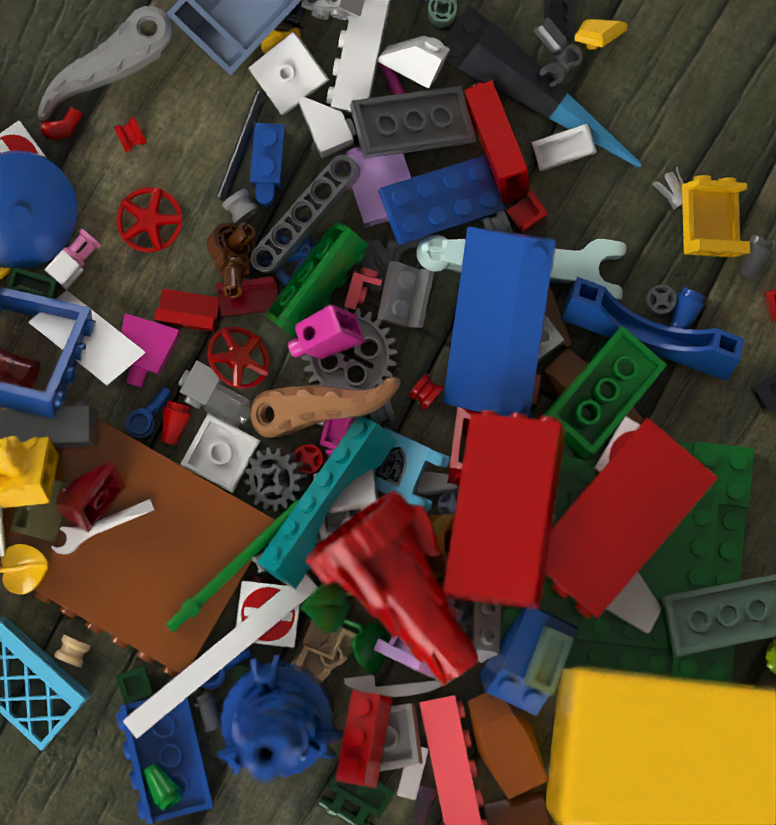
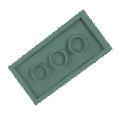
[661,574,776,657]

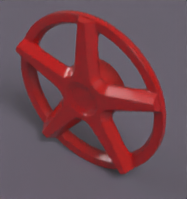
[116,187,182,253]
[208,326,270,389]

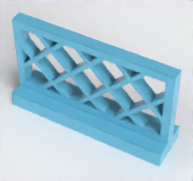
[0,615,92,751]

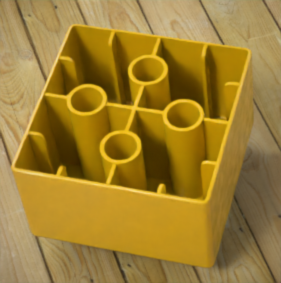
[545,668,776,825]

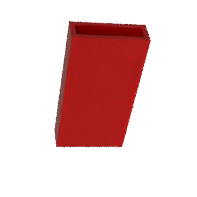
[443,410,566,609]
[545,418,718,618]

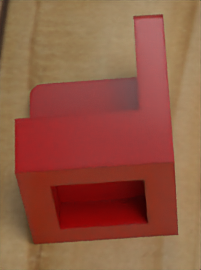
[506,190,548,235]

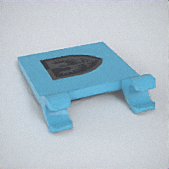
[373,427,451,512]

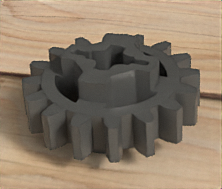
[244,446,307,512]

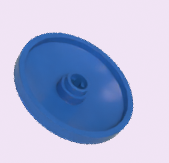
[0,151,78,269]

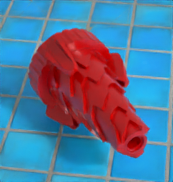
[305,491,479,686]

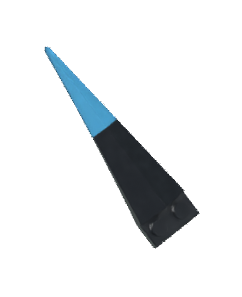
[442,6,642,167]

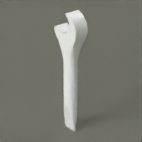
[51,499,154,555]

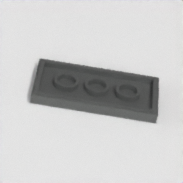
[350,86,477,159]

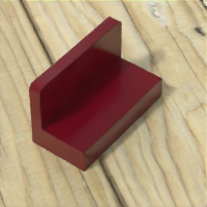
[216,276,278,318]

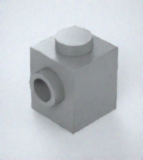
[178,360,224,410]

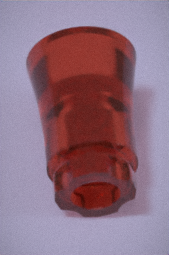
[0,348,40,389]

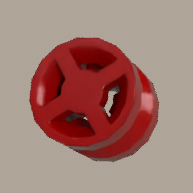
[113,117,147,154]
[408,373,444,411]
[294,444,324,475]

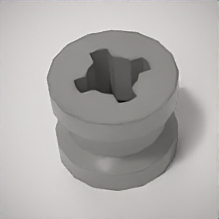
[222,189,259,225]

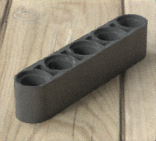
[251,155,360,274]

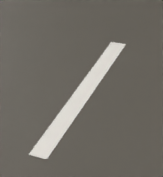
[123,574,318,738]

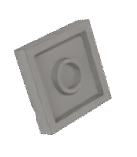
[380,703,423,771]

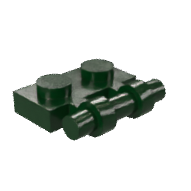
[318,772,395,825]

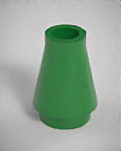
[142,763,183,811]

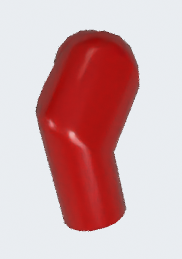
[40,107,83,140]

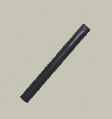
[216,89,267,202]

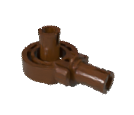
[207,222,257,298]

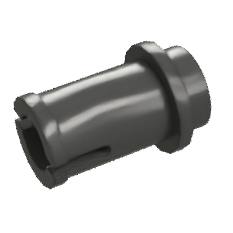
[195,692,222,732]

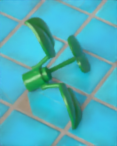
[301,581,388,675]

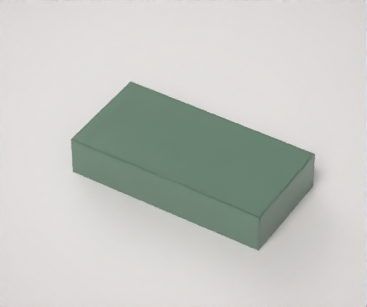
[522,626,574,695]

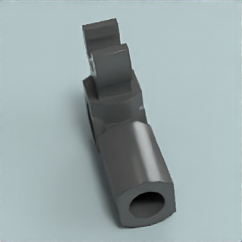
[533,17,583,87]

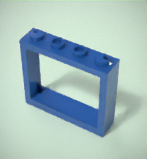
[0,287,96,419]

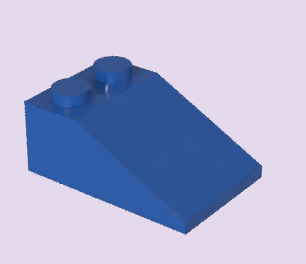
[479,607,578,715]

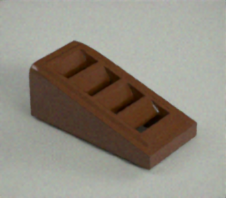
[545,287,572,350]

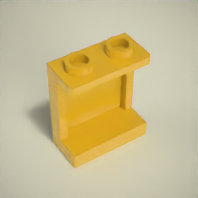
[682,175,750,258]

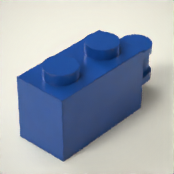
[250,123,286,207]

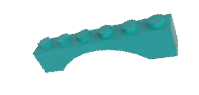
[257,416,397,590]

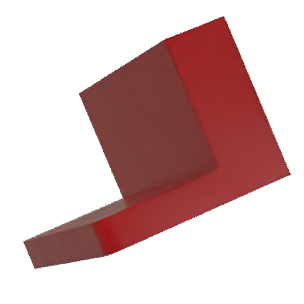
[154,289,220,333]

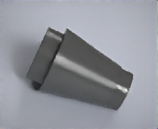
[737,234,774,280]

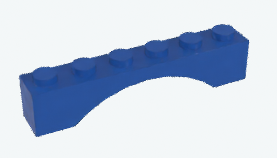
[561,277,744,381]

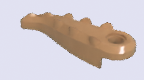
[250,377,400,438]

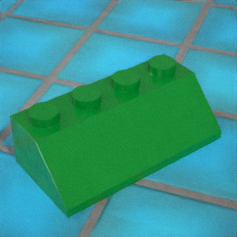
[264,220,368,338]

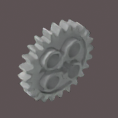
[301,307,397,391]

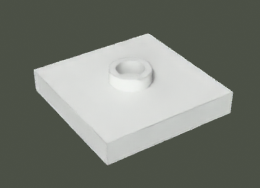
[249,32,329,115]
[180,413,261,493]

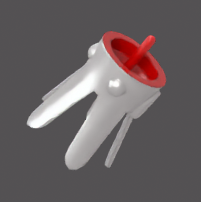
[652,166,684,210]

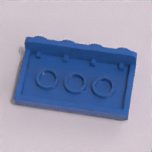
[116,697,214,825]

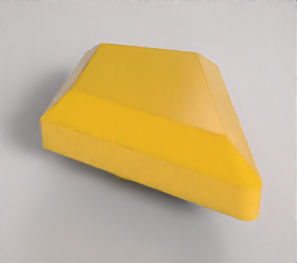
[575,19,628,50]

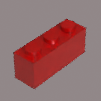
[335,690,393,788]

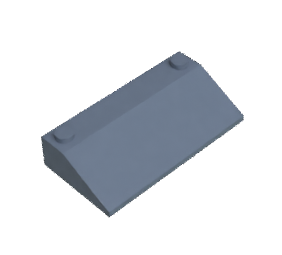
[166,0,301,76]

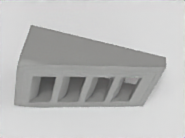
[417,471,459,496]

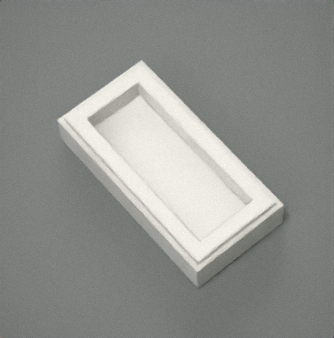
[532,124,597,171]

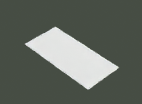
[28,290,146,385]

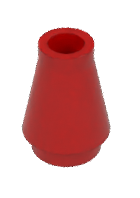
[161,400,192,445]

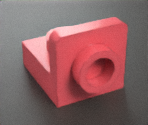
[344,267,383,310]

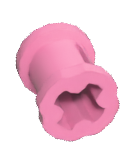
[62,228,101,268]

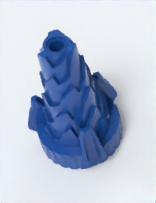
[217,655,344,781]

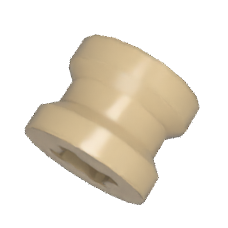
[54,634,91,668]

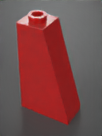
[464,81,530,205]

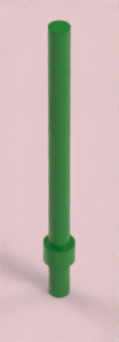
[165,500,299,633]

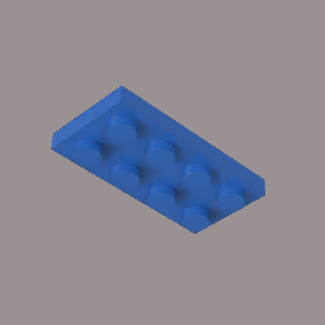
[378,156,505,246]

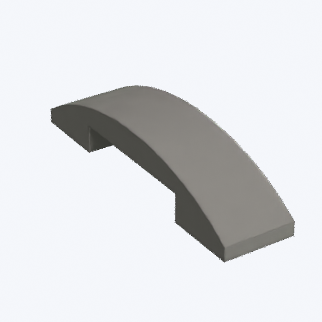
[344,675,460,697]

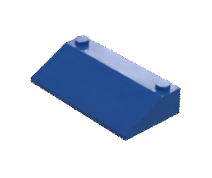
[443,226,557,419]

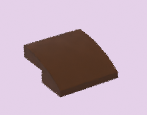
[484,790,550,825]

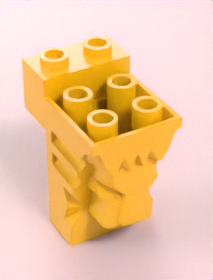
[0,436,59,508]

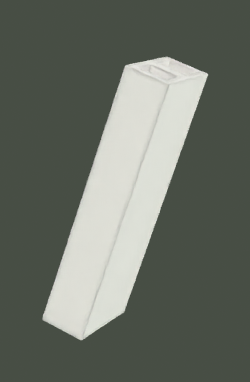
[397,746,429,800]

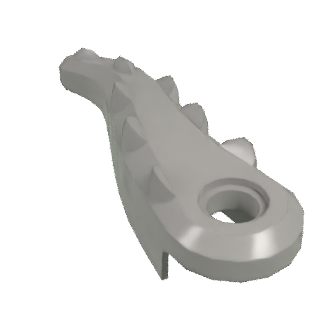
[38,6,173,123]

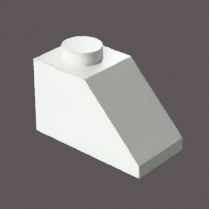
[377,35,450,89]
[298,97,357,158]

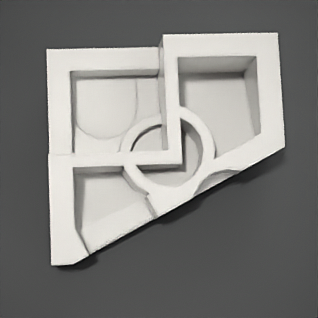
[605,572,662,634]

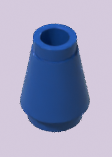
[670,287,706,329]

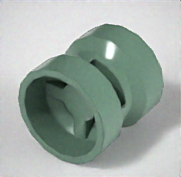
[428,0,457,29]

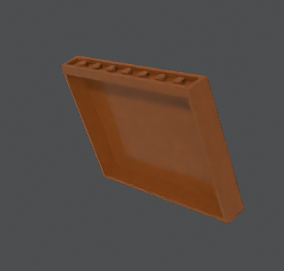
[0,402,275,678]

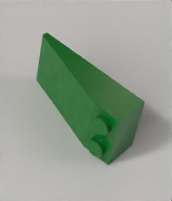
[543,326,667,459]

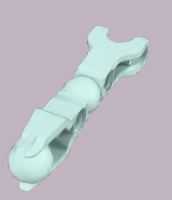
[416,234,627,301]

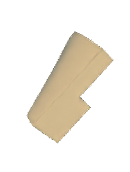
[291,617,358,682]

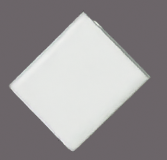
[45,250,84,290]

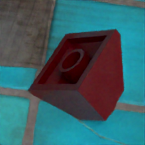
[55,461,125,533]

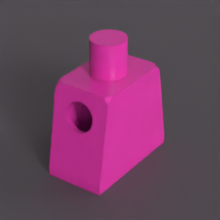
[288,305,365,359]
[121,313,181,388]

